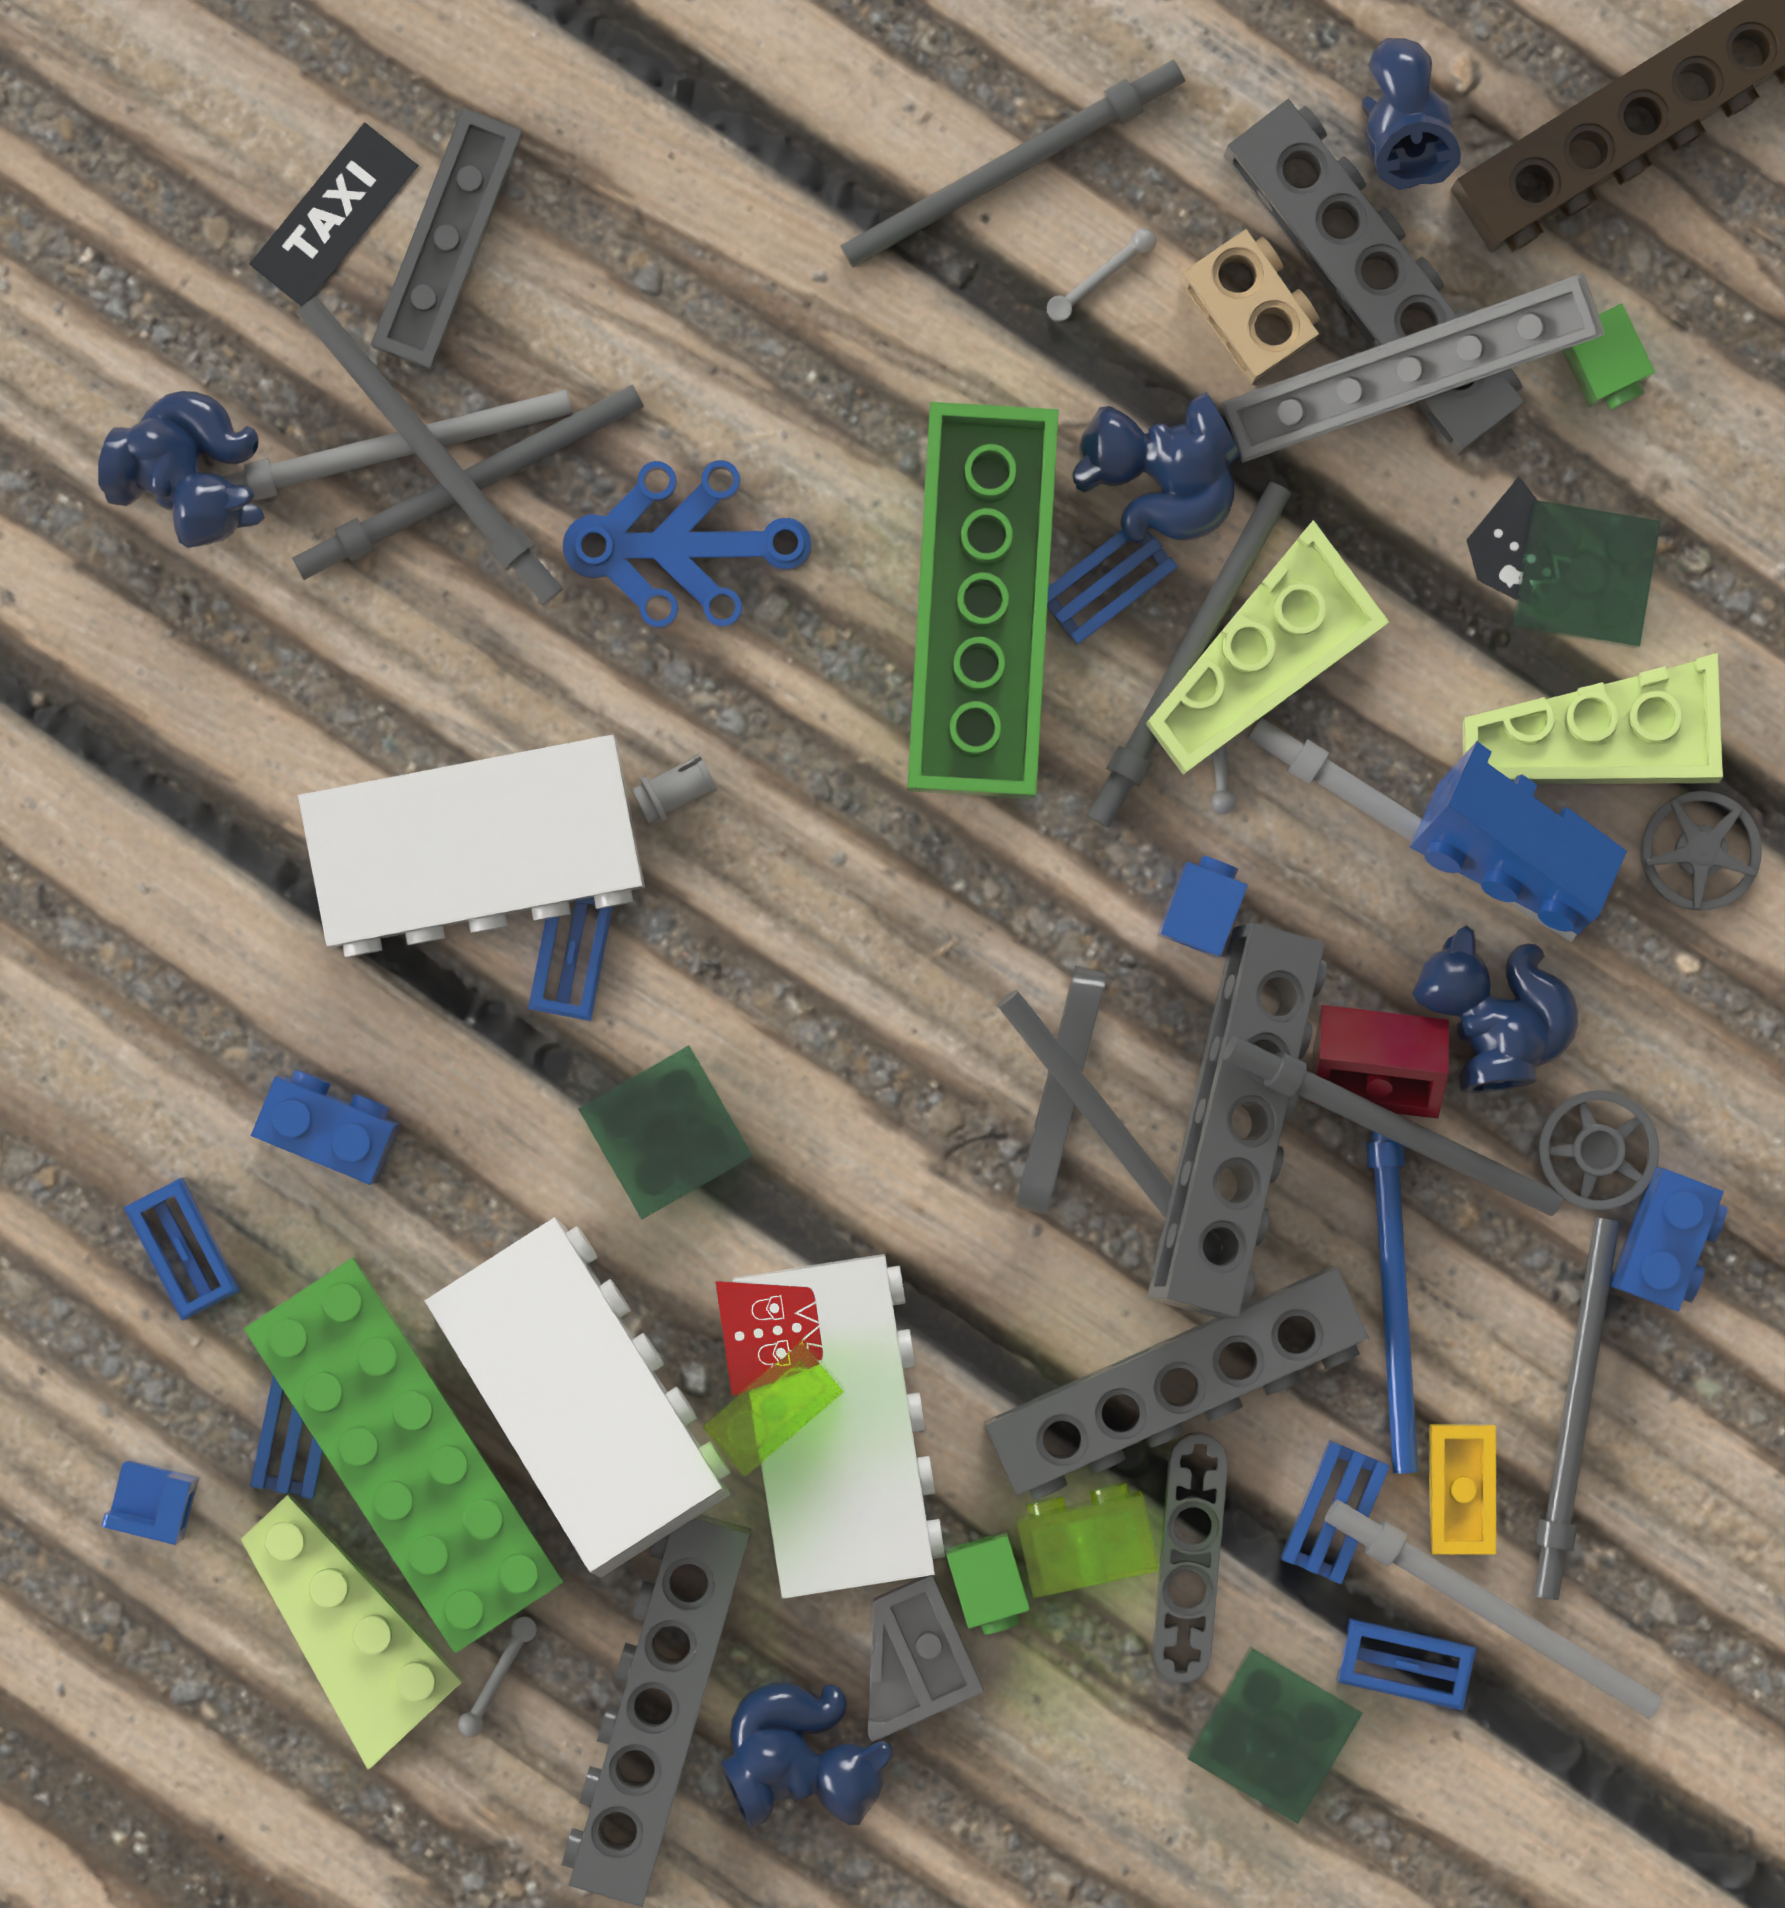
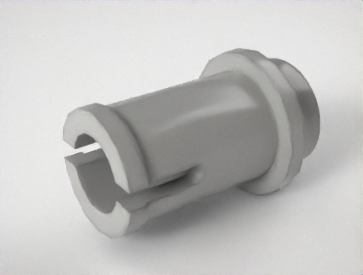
[631,753,717,824]

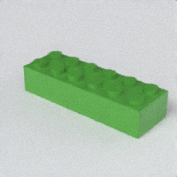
[907,402,1059,799]
[243,1258,564,1654]

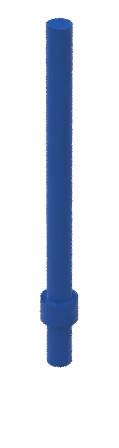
[1366,1131,1418,1474]

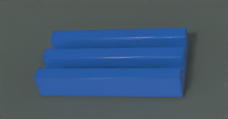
[1047,529,1178,646]
[528,897,613,1021]
[123,1178,241,1321]
[250,1375,324,1499]
[1280,1440,1390,1584]
[1336,1618,1476,1711]

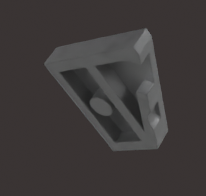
[868,1575,984,1743]

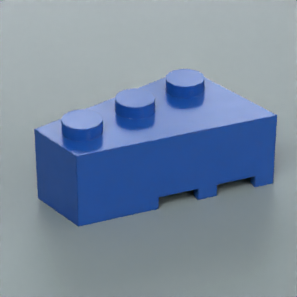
[1409,741,1627,935]

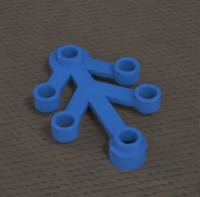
[563,460,811,629]

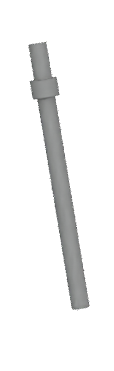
[221,389,573,501]
[1247,717,1577,942]
[1325,1499,1662,1719]

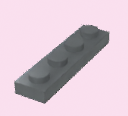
[370,107,524,371]

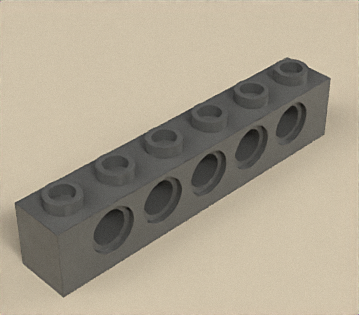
[1224,98,1524,456]
[1147,923,1327,1318]
[984,1265,1369,1500]
[561,1514,751,1907]

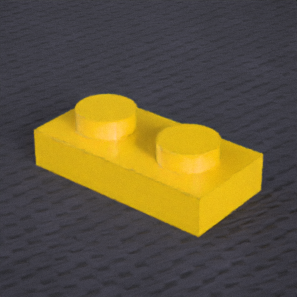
[1429,1424,1496,1555]

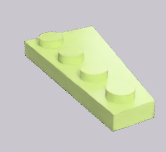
[1146,520,1389,775]
[1462,653,1723,785]
[241,1494,464,1770]

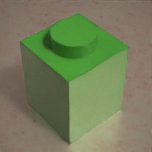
[1562,303,1655,410]
[945,1531,1030,1634]

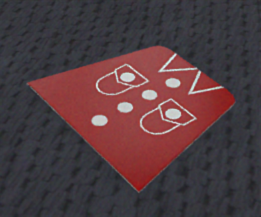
[715,1281,823,1396]

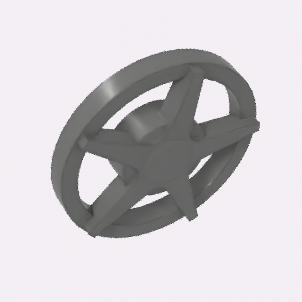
[1641,791,1762,911]
[1538,1090,1659,1210]

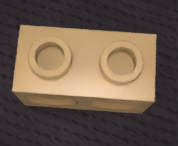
[1180,229,1320,385]

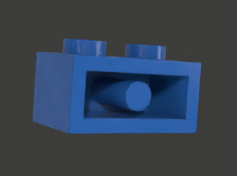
[250,1069,401,1185]
[1610,1167,1727,1312]

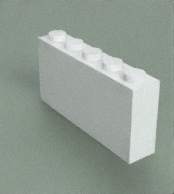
[298,735,645,957]
[424,1217,731,1578]
[733,1254,945,1599]

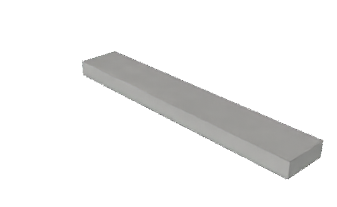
[1221,273,1605,463]

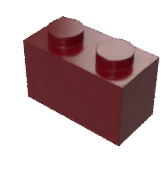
[1311,1005,1449,1119]

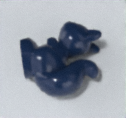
[1361,38,1461,190]
[98,391,265,548]
[1072,392,1242,543]
[1412,925,1578,1093]
[721,1682,892,1829]

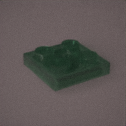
[1511,500,1661,648]
[578,1045,753,1220]
[1186,1645,1363,1824]

